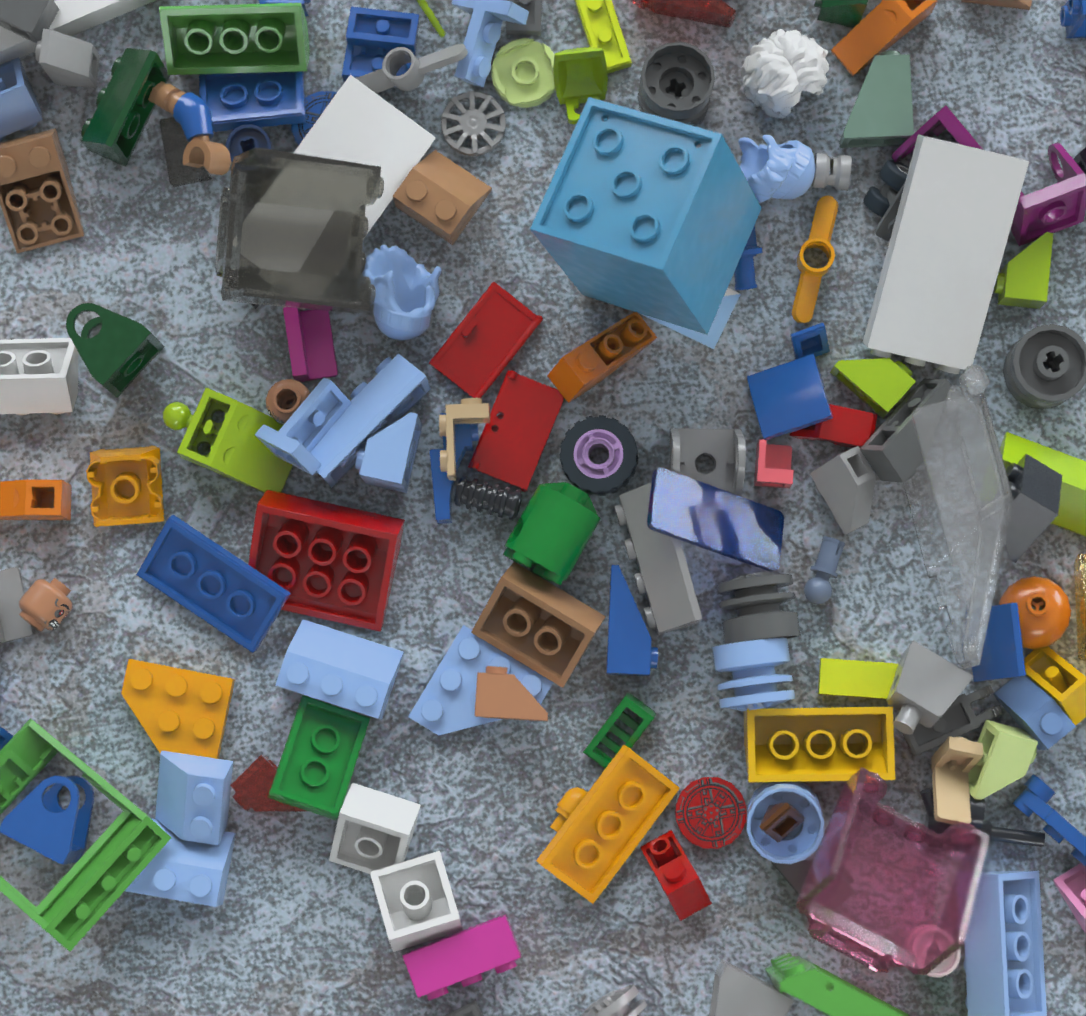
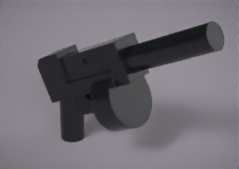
[920,787,1045,848]

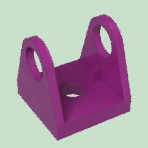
[891,106,983,162]
[1011,142,1086,246]

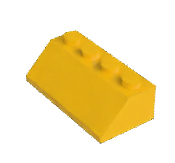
[743,707,895,782]

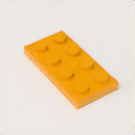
[536,745,680,904]

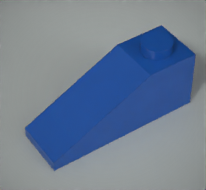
[606,565,658,676]

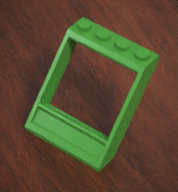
[0,718,171,952]
[765,953,911,1016]

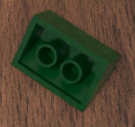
[81,48,170,167]

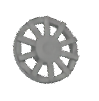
[441,91,506,156]

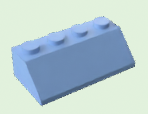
[310,354,431,488]
[960,870,1047,1016]

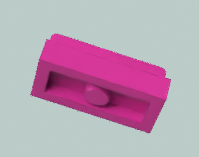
[283,306,338,382]

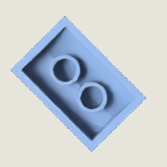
[275,619,404,720]
[125,818,236,907]

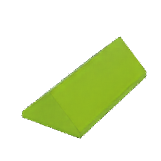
[983,432,1086,537]

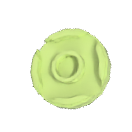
[491,38,555,108]

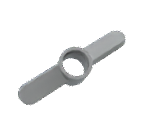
[356,44,468,93]

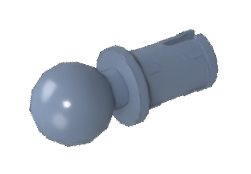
[804,536,845,605]

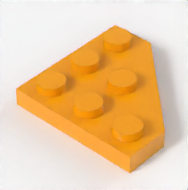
[121,659,235,759]

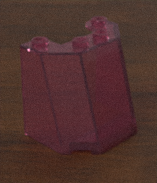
[796,767,990,975]

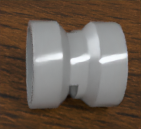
[812,153,852,191]

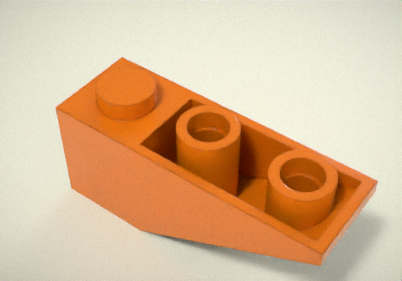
[831,0,938,76]
[547,312,657,403]
[0,479,72,520]

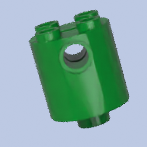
[503,482,601,585]

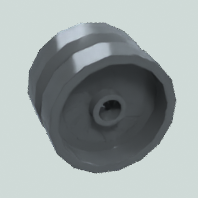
[1003,324,1086,410]

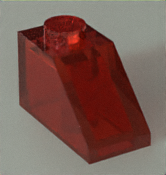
[230,755,307,812]

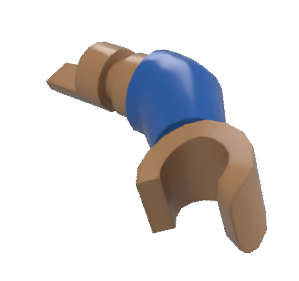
[148,81,231,175]

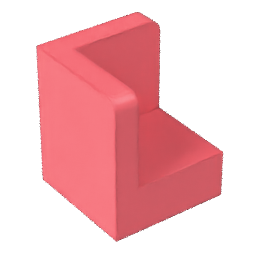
[754,439,794,488]

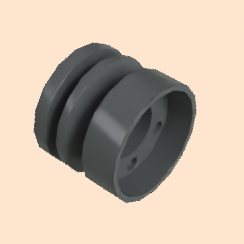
[638,42,715,127]
[717,572,801,644]

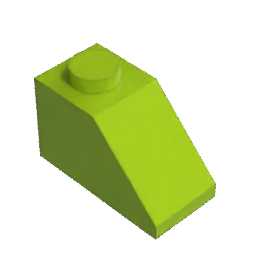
[993,232,1053,309]
[830,358,916,418]

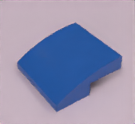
[342,6,419,81]
[747,353,833,440]
[966,603,1026,682]

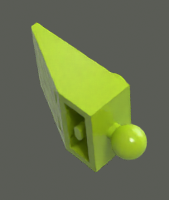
[163,388,293,493]

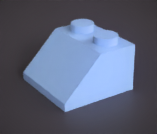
[355,412,423,493]
[155,751,233,845]

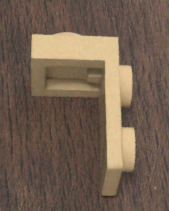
[439,398,490,481]
[931,736,984,827]

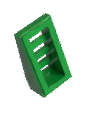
[583,692,656,769]

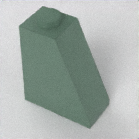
[839,50,914,148]

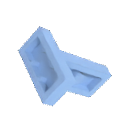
[452,0,529,88]
[255,378,352,475]

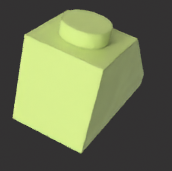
[968,719,1038,800]

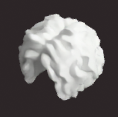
[740,29,829,119]

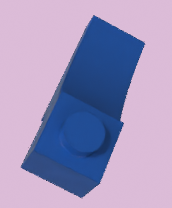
[429,413,479,524]

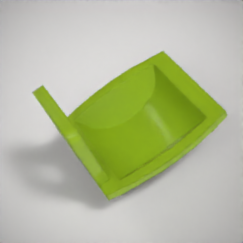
[553,47,608,124]

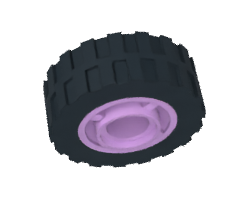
[559,415,638,496]

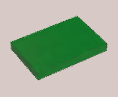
[267,695,370,821]

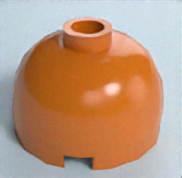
[999,576,1071,650]

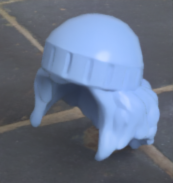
[738,135,816,203]
[361,244,442,341]

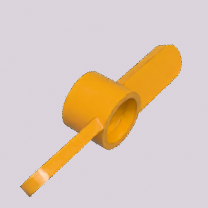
[792,195,838,323]

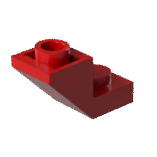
[790,404,877,448]

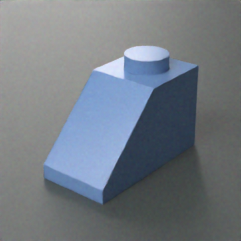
[993,676,1076,750]

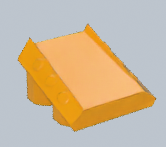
[86,445,164,527]

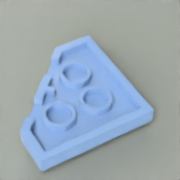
[408,625,554,736]

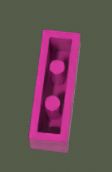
[403,914,522,1000]

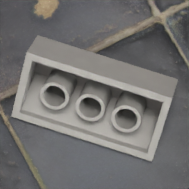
[614,479,703,635]

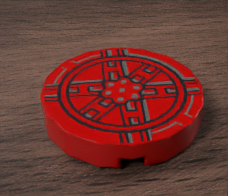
[675,777,747,849]

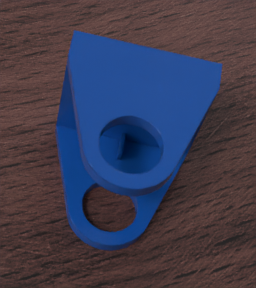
[0,776,94,865]

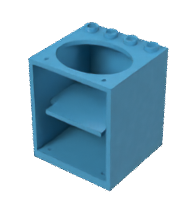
[530,97,762,335]

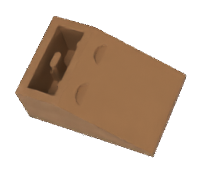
[0,128,85,253]

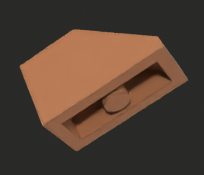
[475,666,548,722]

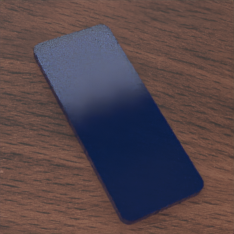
[647,467,784,572]

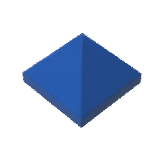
[790,323,830,360]

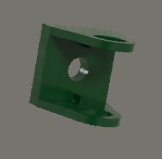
[66,303,164,398]

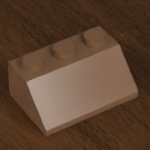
[471,562,606,688]

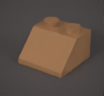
[393,150,492,245]

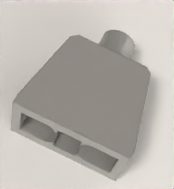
[887,640,973,735]

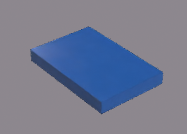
[199,71,306,132]

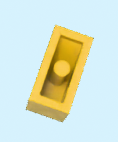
[1024,647,1086,726]

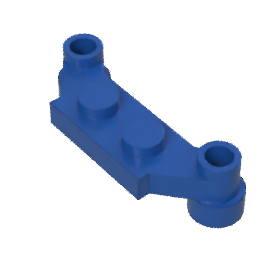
[1012,774,1086,867]

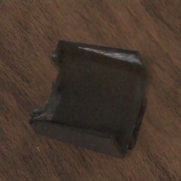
[215,148,384,313]

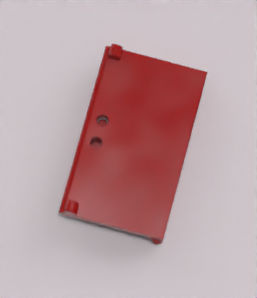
[429,281,543,398]
[468,370,565,492]

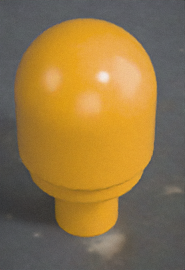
[550,787,587,832]

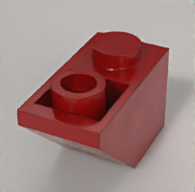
[640,830,712,921]

